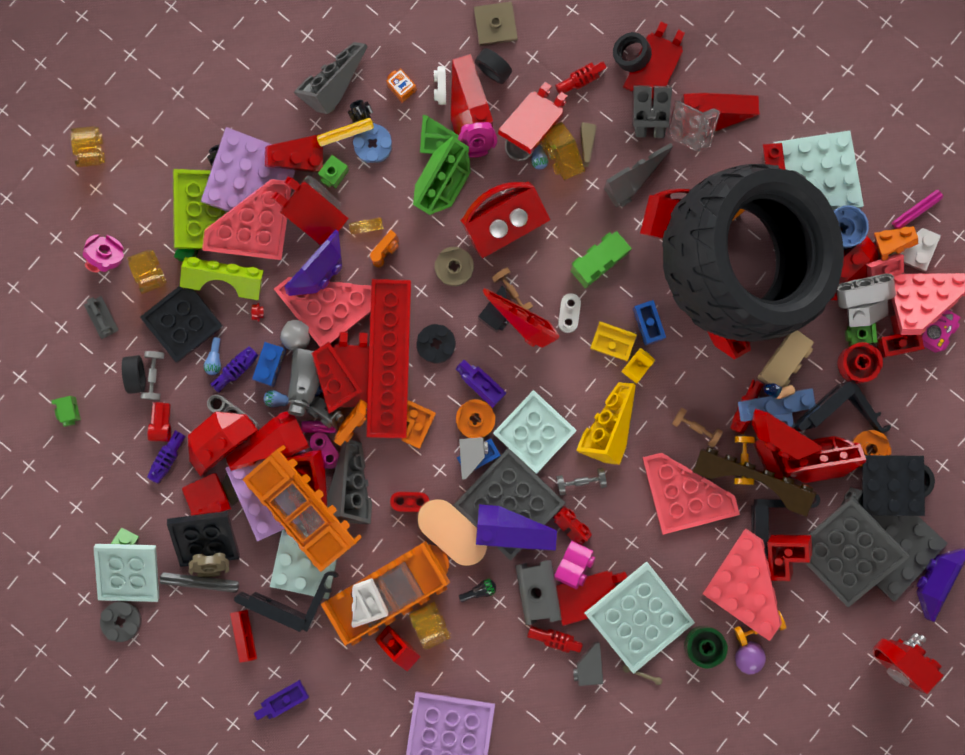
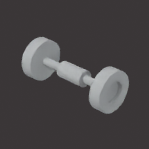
[140,351,165,400]

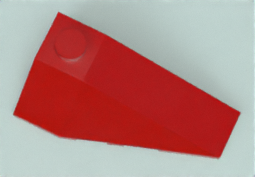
[681,93,760,138]
[483,288,560,348]

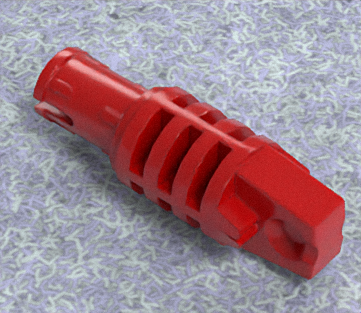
[555,61,607,94]
[730,379,764,434]
[527,625,583,653]

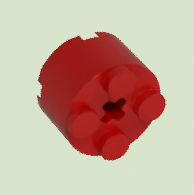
[838,342,883,384]

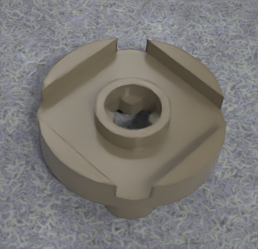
[435,247,474,286]
[188,553,230,577]

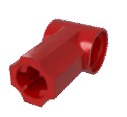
[147,402,171,442]

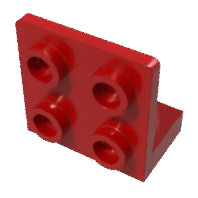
[182,473,231,516]

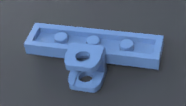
[738,388,815,427]

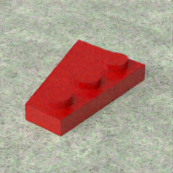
[265,133,323,173]
[311,342,362,414]

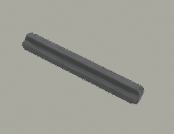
[160,572,239,593]

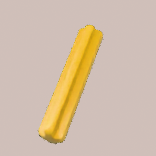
[317,118,374,146]

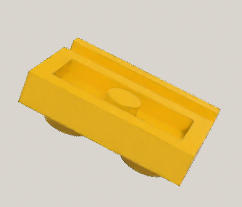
[590,321,637,362]

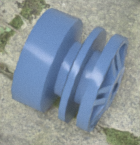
[833,205,869,250]

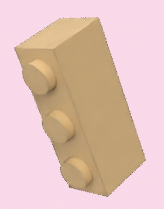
[757,330,814,391]

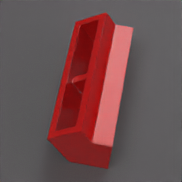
[753,439,789,479]
[230,609,257,663]

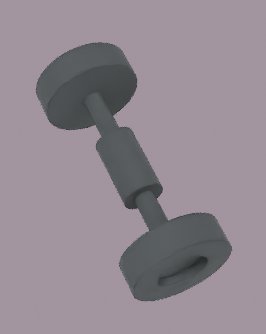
[556,468,607,496]

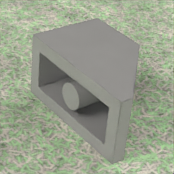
[847,300,888,327]
[459,437,488,480]

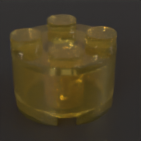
[71,126,106,168]
[127,249,167,294]
[409,601,451,650]

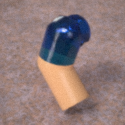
[764,383,795,399]

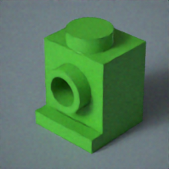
[845,323,877,346]
[51,396,81,427]

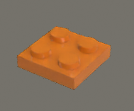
[334,399,367,446]

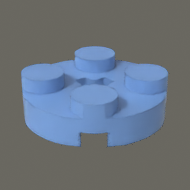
[353,123,392,163]

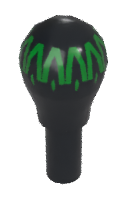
[459,579,496,602]

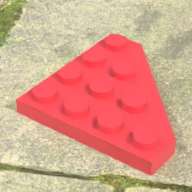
[202,179,291,260]
[892,273,965,335]
[274,277,371,347]
[642,453,740,535]
[703,529,782,641]

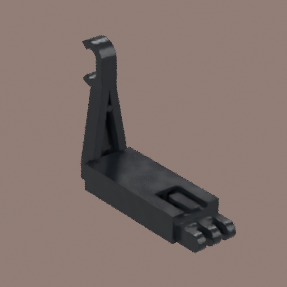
[791,380,891,433]
[751,494,820,564]
[234,571,339,632]

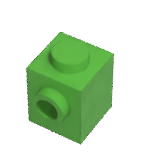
[318,155,349,189]

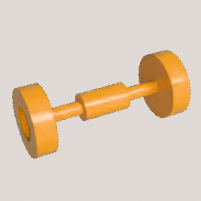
[734,436,755,485]
[734,610,786,647]

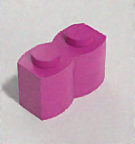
[554,541,596,589]

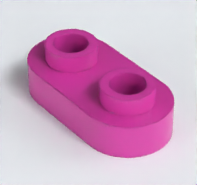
[310,432,339,469]

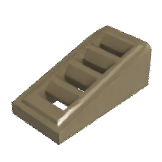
[580,122,597,167]

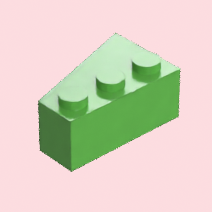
[570,231,632,289]

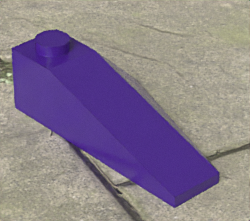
[476,504,557,551]

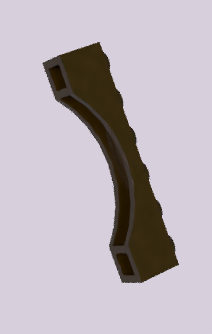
[693,447,817,517]

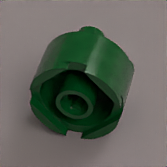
[684,626,728,669]

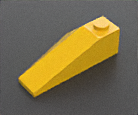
[576,382,636,465]

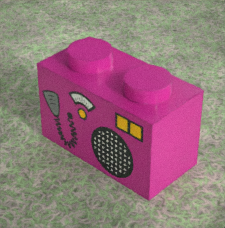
[922,310,961,353]

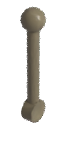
[623,664,662,685]

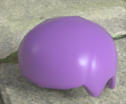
[735,641,766,674]

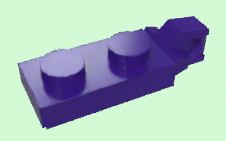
[456,360,506,408]
[254,680,309,720]

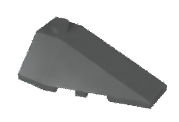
[294,42,367,114]

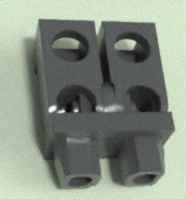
[632,85,672,138]

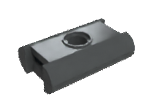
[515,559,562,625]

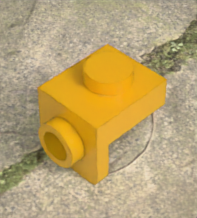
[621,348,655,384]

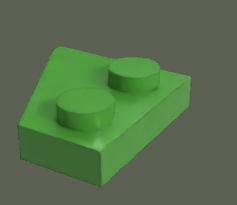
[420,115,459,154]

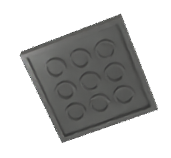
[454,448,565,561]
[805,497,909,607]
[871,515,948,602]

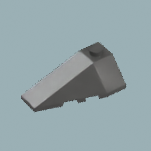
[604,143,673,208]
[327,440,372,524]

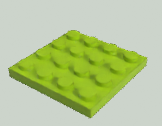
[173,169,227,249]

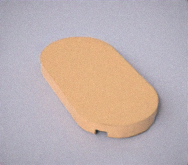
[418,499,487,566]

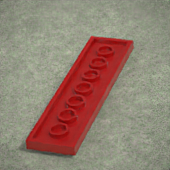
[366,279,411,439]

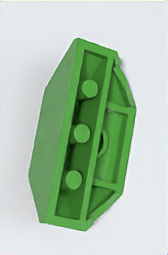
[413,136,470,215]

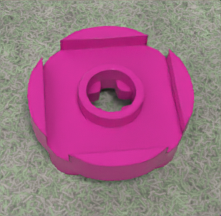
[458,122,497,157]
[82,234,124,272]

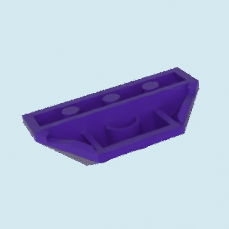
[284,229,342,296]
[916,548,965,622]

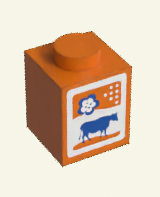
[386,68,417,103]

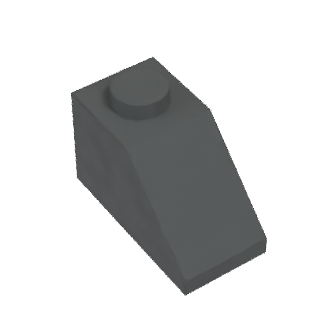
[573,642,603,686]

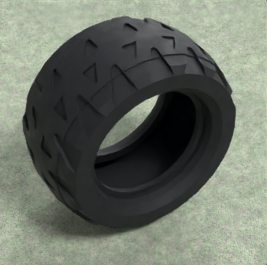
[662,164,844,342]

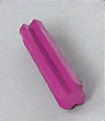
[892,190,943,229]

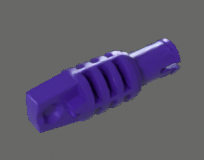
[210,346,259,393]
[147,430,186,484]

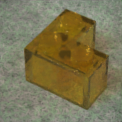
[541,122,585,180]

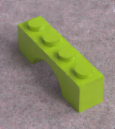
[180,257,264,300]

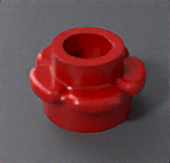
[251,303,264,322]

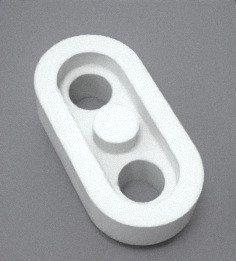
[434,66,446,105]
[558,293,581,333]

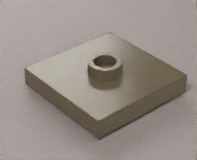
[474,1,518,46]

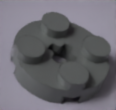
[100,601,142,642]

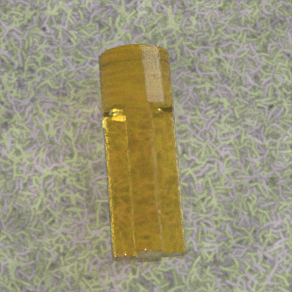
[349,217,384,235]

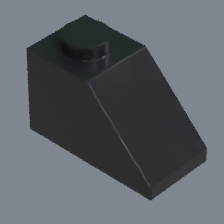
[478,286,509,333]

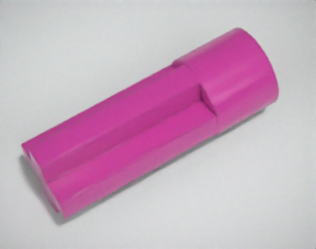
[301,421,336,433]

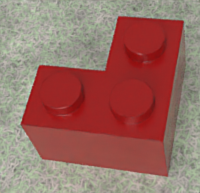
[876,315,925,358]
[767,535,812,581]

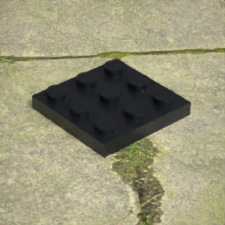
[140,285,224,363]
[862,455,925,516]
[167,511,240,567]

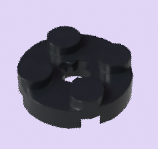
[416,324,456,364]

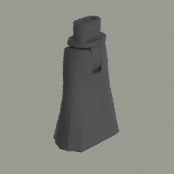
[288,348,320,417]

